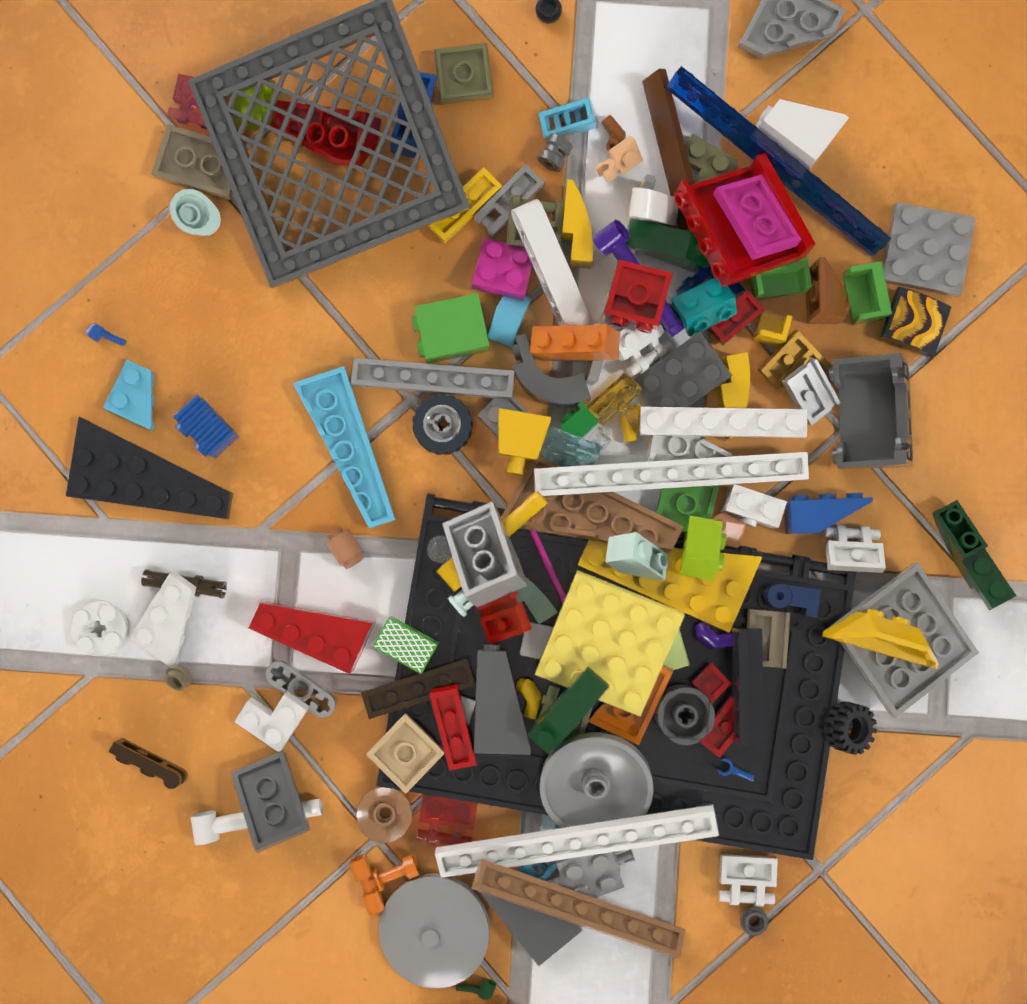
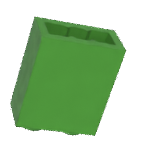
[411,293,490,364]

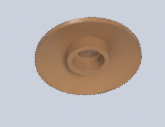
[356,787,412,843]

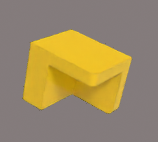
[753,313,793,348]

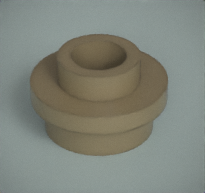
[164,665,192,691]

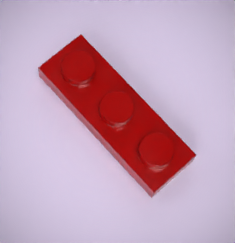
[429,684,477,771]

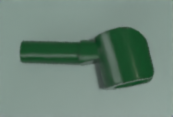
[456,978,496,1000]

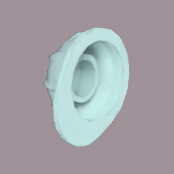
[169,189,221,236]

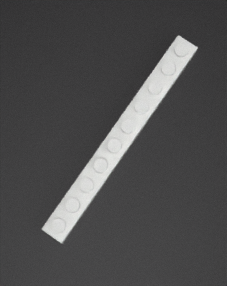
[533,452,809,496]
[435,805,719,878]

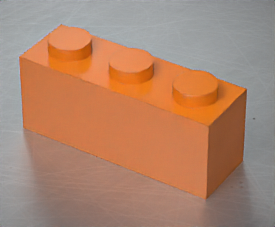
[530,324,621,361]

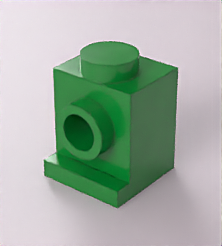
[556,401,599,446]

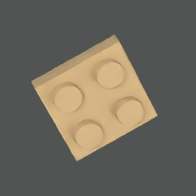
[366,713,445,794]

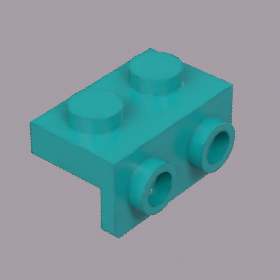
[671,278,737,336]

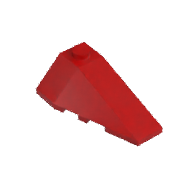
[270,100,381,167]

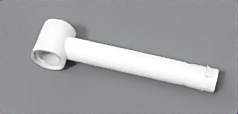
[190,798,323,845]

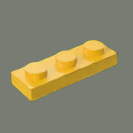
[428,167,502,243]

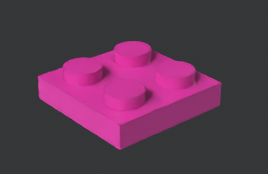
[471,238,533,301]

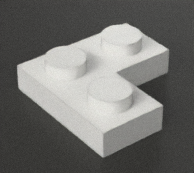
[235,691,310,752]

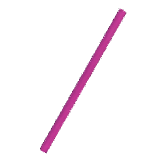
[528,530,566,604]

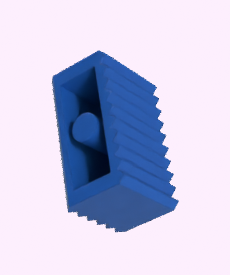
[173,395,239,458]

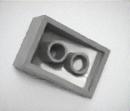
[442,501,528,607]

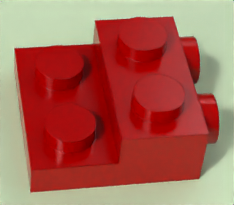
[604,260,673,334]

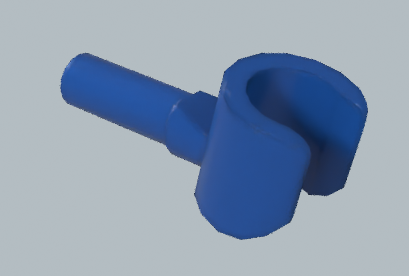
[85,323,127,346]
[717,757,754,781]

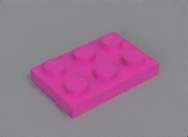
[713,175,802,260]

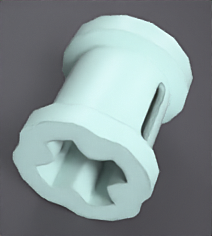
[448,590,473,617]

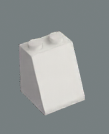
[752,99,849,179]

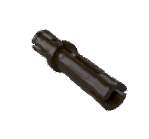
[141,569,227,599]

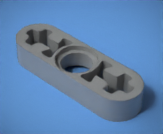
[265,660,337,718]

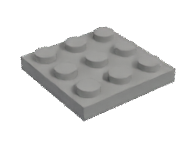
[883,202,976,297]

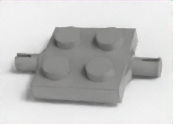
[547,849,635,898]

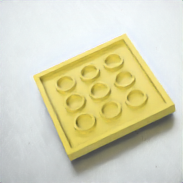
[535,570,684,716]

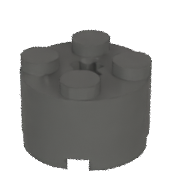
[654,684,715,745]

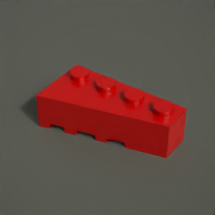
[249,602,376,674]

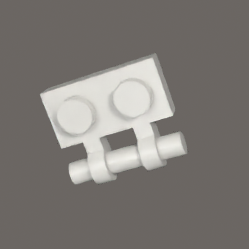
[617,323,674,377]
[824,524,886,573]
[718,853,778,907]

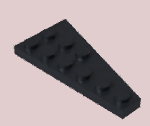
[66,417,233,519]

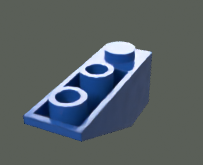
[784,493,873,534]

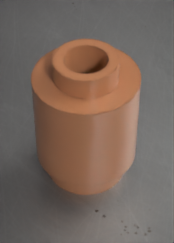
[326,528,364,570]

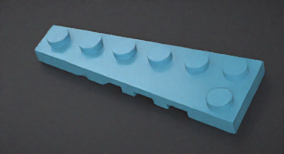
[293,366,396,529]

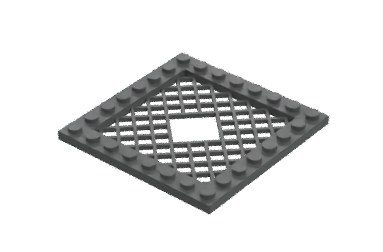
[188,0,471,288]

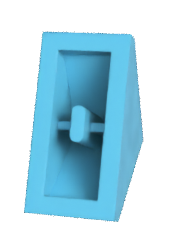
[488,296,532,348]

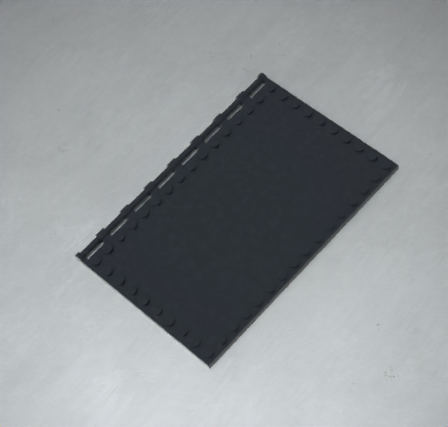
[376,493,856,860]

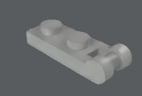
[474,164,545,238]

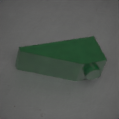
[626,219,709,272]
[527,666,610,754]

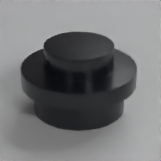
[535,0,562,24]

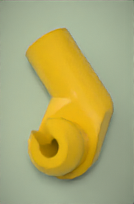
[620,404,645,443]
[515,678,542,719]

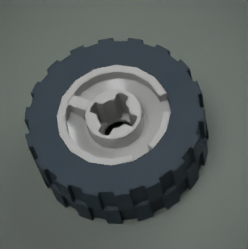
[412,394,473,455]

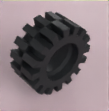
[824,701,877,755]

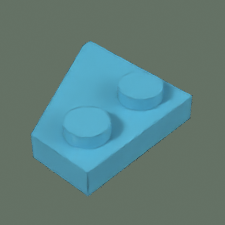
[103,360,155,431]

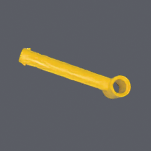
[437,491,548,592]

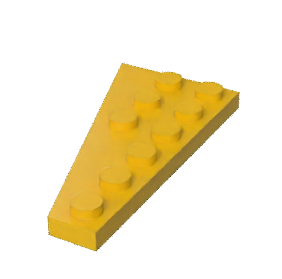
[577,540,762,633]

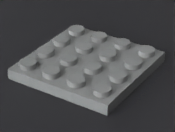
[830,563,979,718]

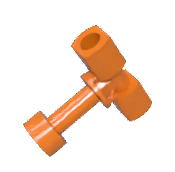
[349,853,420,915]

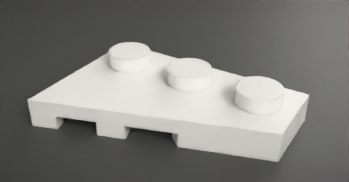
[647,435,732,462]
[130,571,196,666]

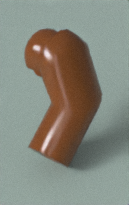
[601,115,626,151]

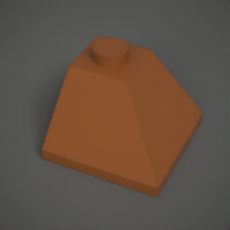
[806,257,850,324]

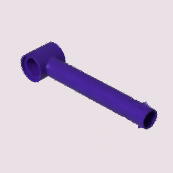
[593,219,685,337]

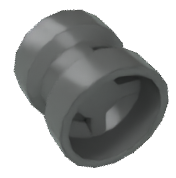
[537,133,573,172]

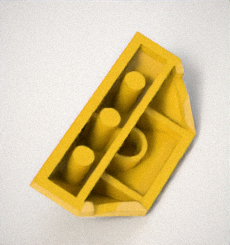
[822,609,939,669]

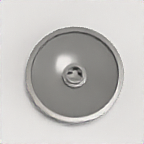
[540,732,653,828]
[379,873,490,989]

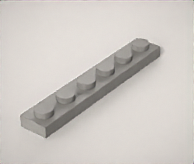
[351,358,515,400]

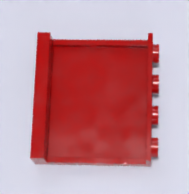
[673,153,816,287]

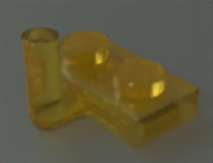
[586,373,643,432]

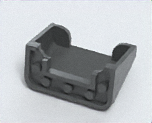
[829,353,913,469]

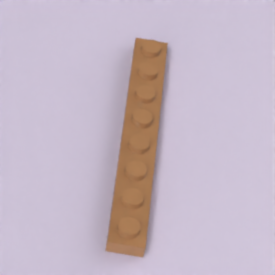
[472,859,686,958]

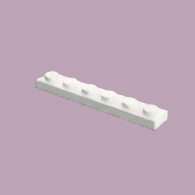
[640,407,807,438]

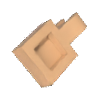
[595,136,643,182]

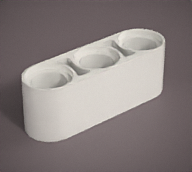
[628,188,679,227]

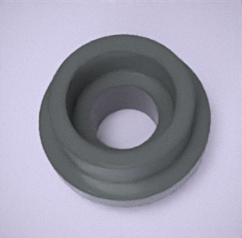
[740,906,768,936]

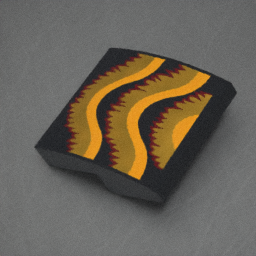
[880,287,952,357]

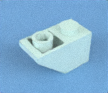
[605,532,668,581]

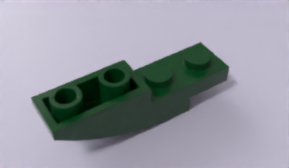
[932,500,1017,611]

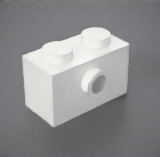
[720,484,787,529]

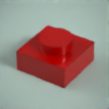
[691,663,732,703]

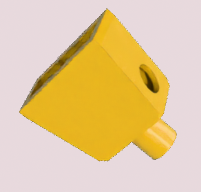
[498,408,551,475]

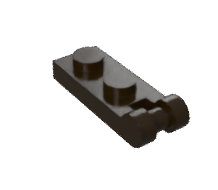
[109,738,188,789]

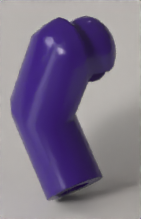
[695,622,732,649]

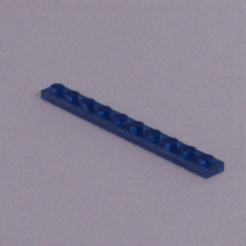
[666,66,891,257]

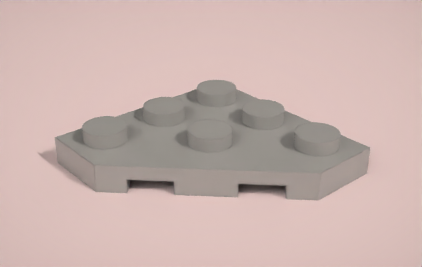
[738,0,846,59]

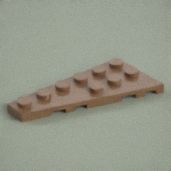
[501,455,684,553]

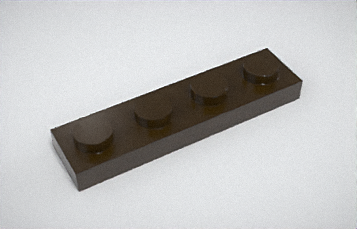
[361,658,476,719]

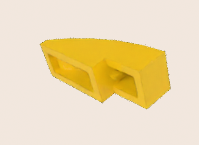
[561,179,593,269]
[716,352,750,441]

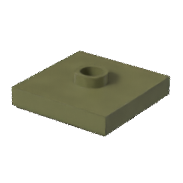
[434,43,494,105]

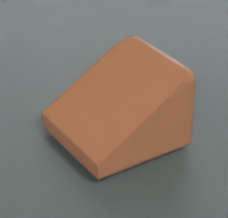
[713,511,746,548]

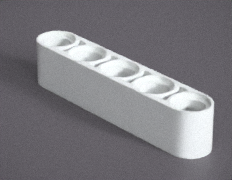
[511,199,590,326]

